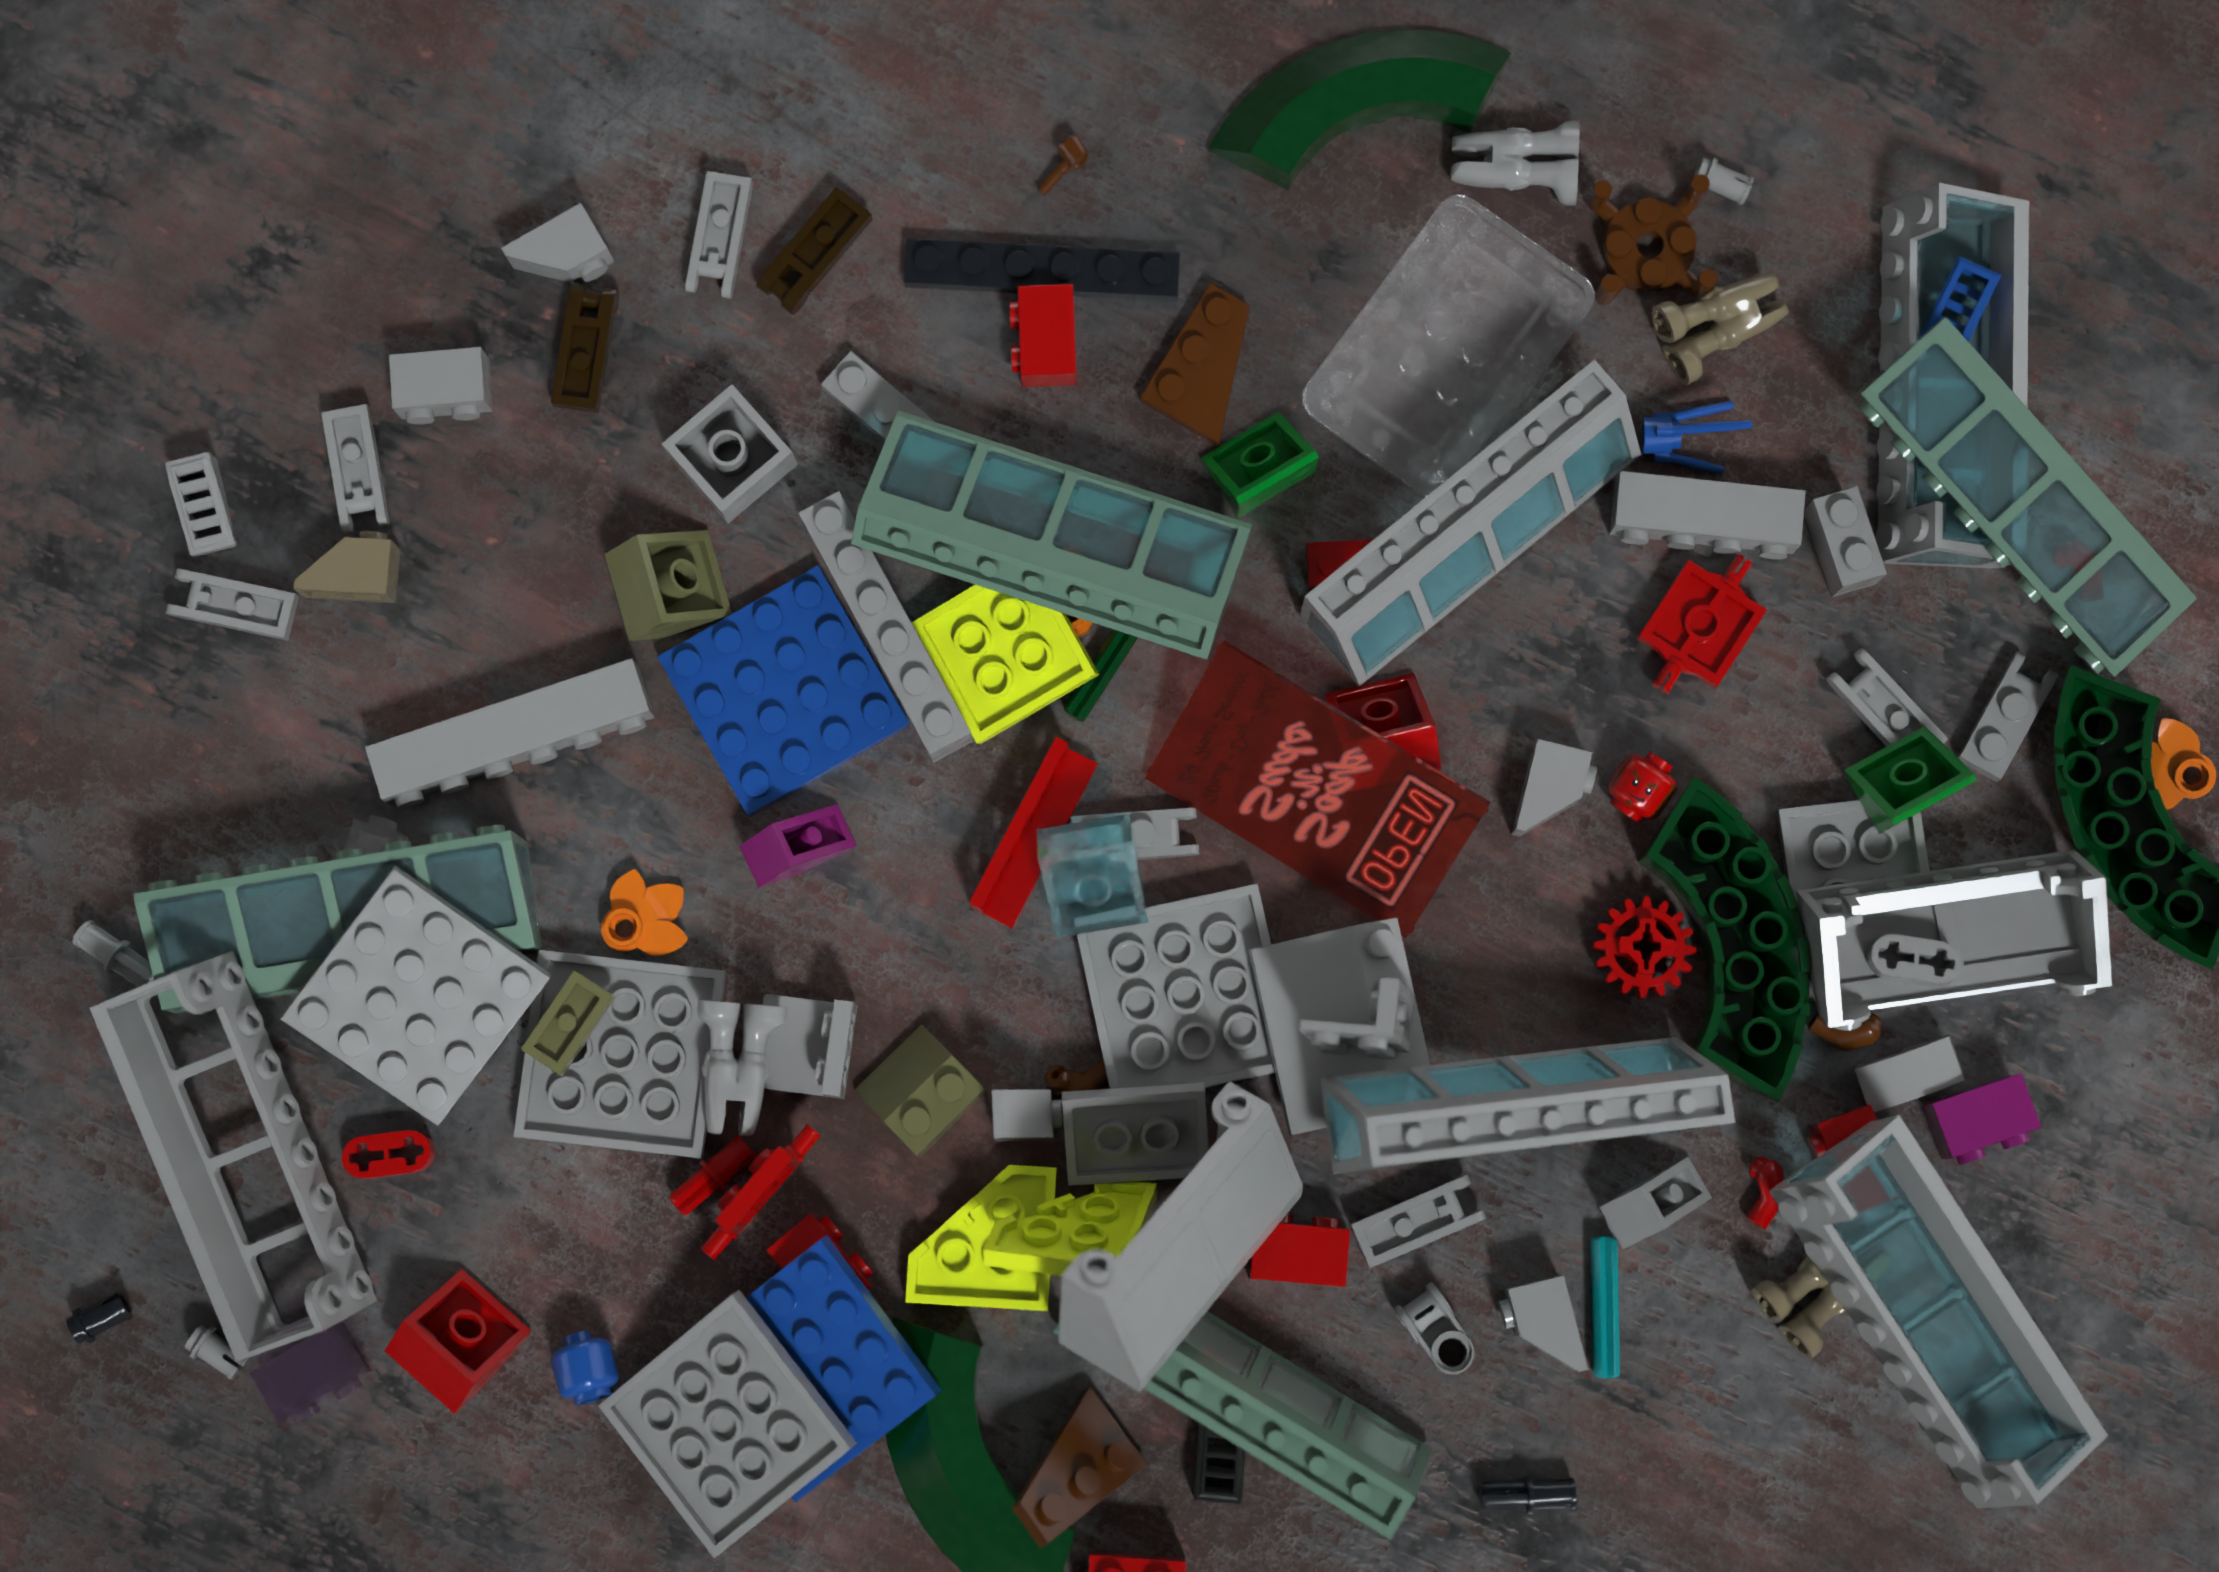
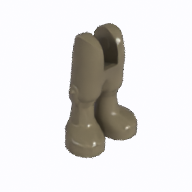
[1652,273,1789,385]
[1751,1223,1893,1360]

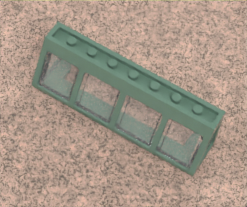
[1053,1311,1432,1540]

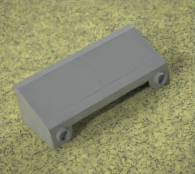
[1796,850,2112,1030]
[1059,1081,1303,1392]

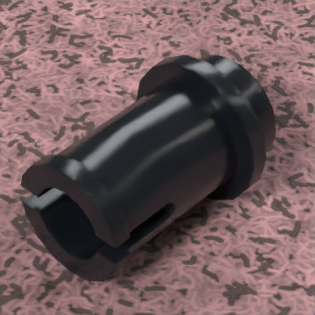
[66,1291,133,1344]

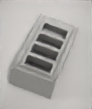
[165,452,237,558]

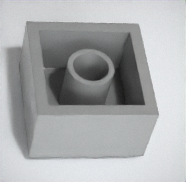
[662,384,798,524]

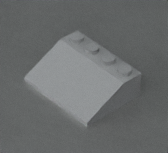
[1249,917,1430,1136]

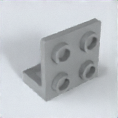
[1298,978,1415,1059]
[763,994,858,1099]

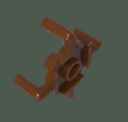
[1588,174,1718,305]

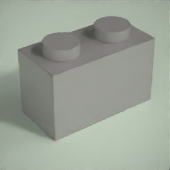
[389,347,493,424]
[1804,486,1887,598]

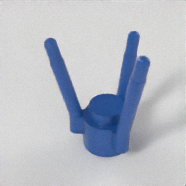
[1642,401,1753,474]

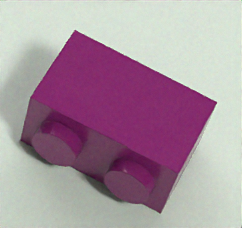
[1922,1073,2042,1165]

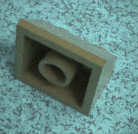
[605,530,732,641]
[855,1024,987,1157]

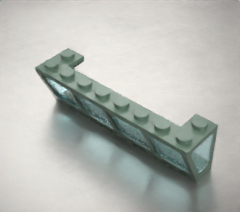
[1856,317,2197,677]
[851,410,1253,660]
[133,825,543,1013]

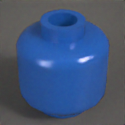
[550,1331,619,1406]

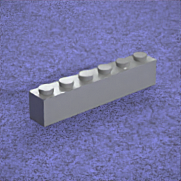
[798,491,974,763]
[365,658,655,809]

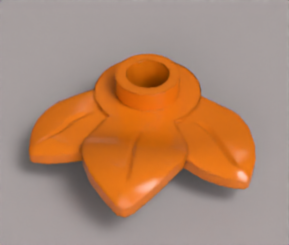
[2151,718,2216,810]
[601,869,688,956]

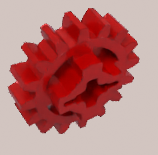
[1591,896,1696,1000]

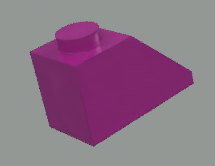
[739,804,857,888]

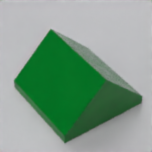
[1201,412,1319,519]
[1844,726,1976,834]

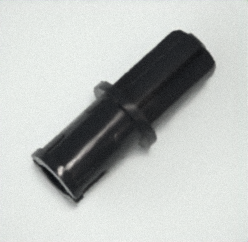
[1479,1475,1577,1514]

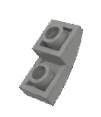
[1854,1035,1965,1112]

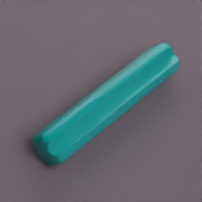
[1591,1236,1620,1378]

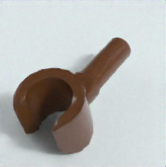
[1037,135,1088,196]

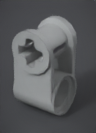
[1392,1282,1474,1374]

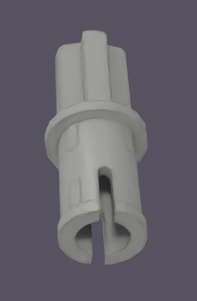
[72,920,154,987]

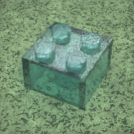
[1037,814,1148,938]

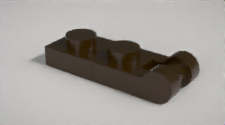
[756,186,873,315]
[551,282,619,413]

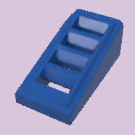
[1918,256,2002,354]

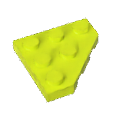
[905,1165,1057,1311]
[983,1181,1157,1277]

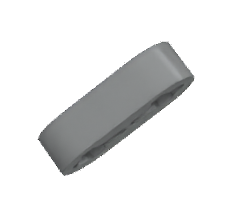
[1867,934,1962,987]

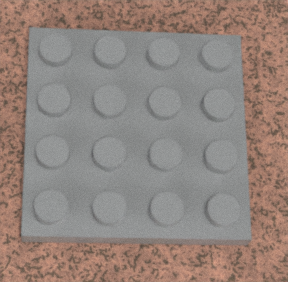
[281,865,551,1126]
[1074,884,1275,1089]
[513,950,727,1159]
[598,1290,858,1558]

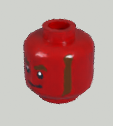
[1607,751,1678,823]

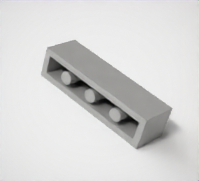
[1609,471,1806,559]

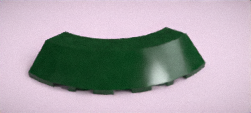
[1208,29,1511,190]
[2054,665,2219,971]
[1638,776,1811,1102]
[886,1317,1076,1572]

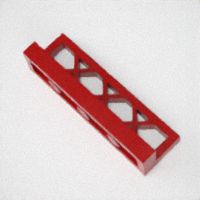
[969,737,1098,930]

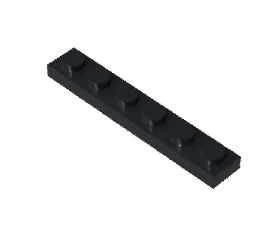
[904,238,1180,302]

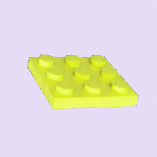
[911,585,1099,744]

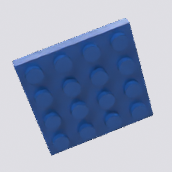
[657,565,910,818]
[746,1236,942,1503]

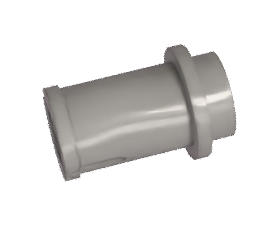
[1693,157,1754,205]
[184,1324,248,1381]

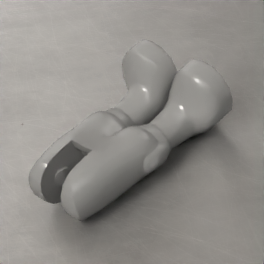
[1450,120,1580,206]
[697,1000,787,1137]

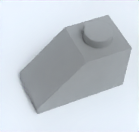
[501,203,615,283]
[1511,739,1597,837]
[992,1090,1063,1142]
[1599,1156,1712,1249]
[1499,1275,1588,1372]

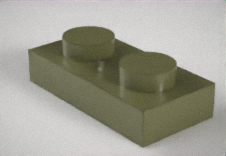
[521,970,616,1076]

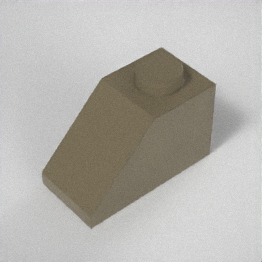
[293,531,400,603]

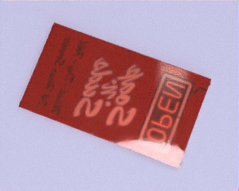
[1145,640,1491,938]

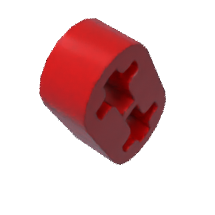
[341,1130,435,1179]

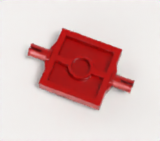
[1637,554,1767,695]
[700,1123,822,1260]

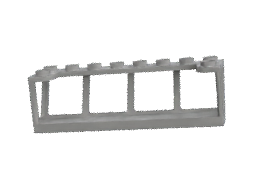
[90,951,377,1362]

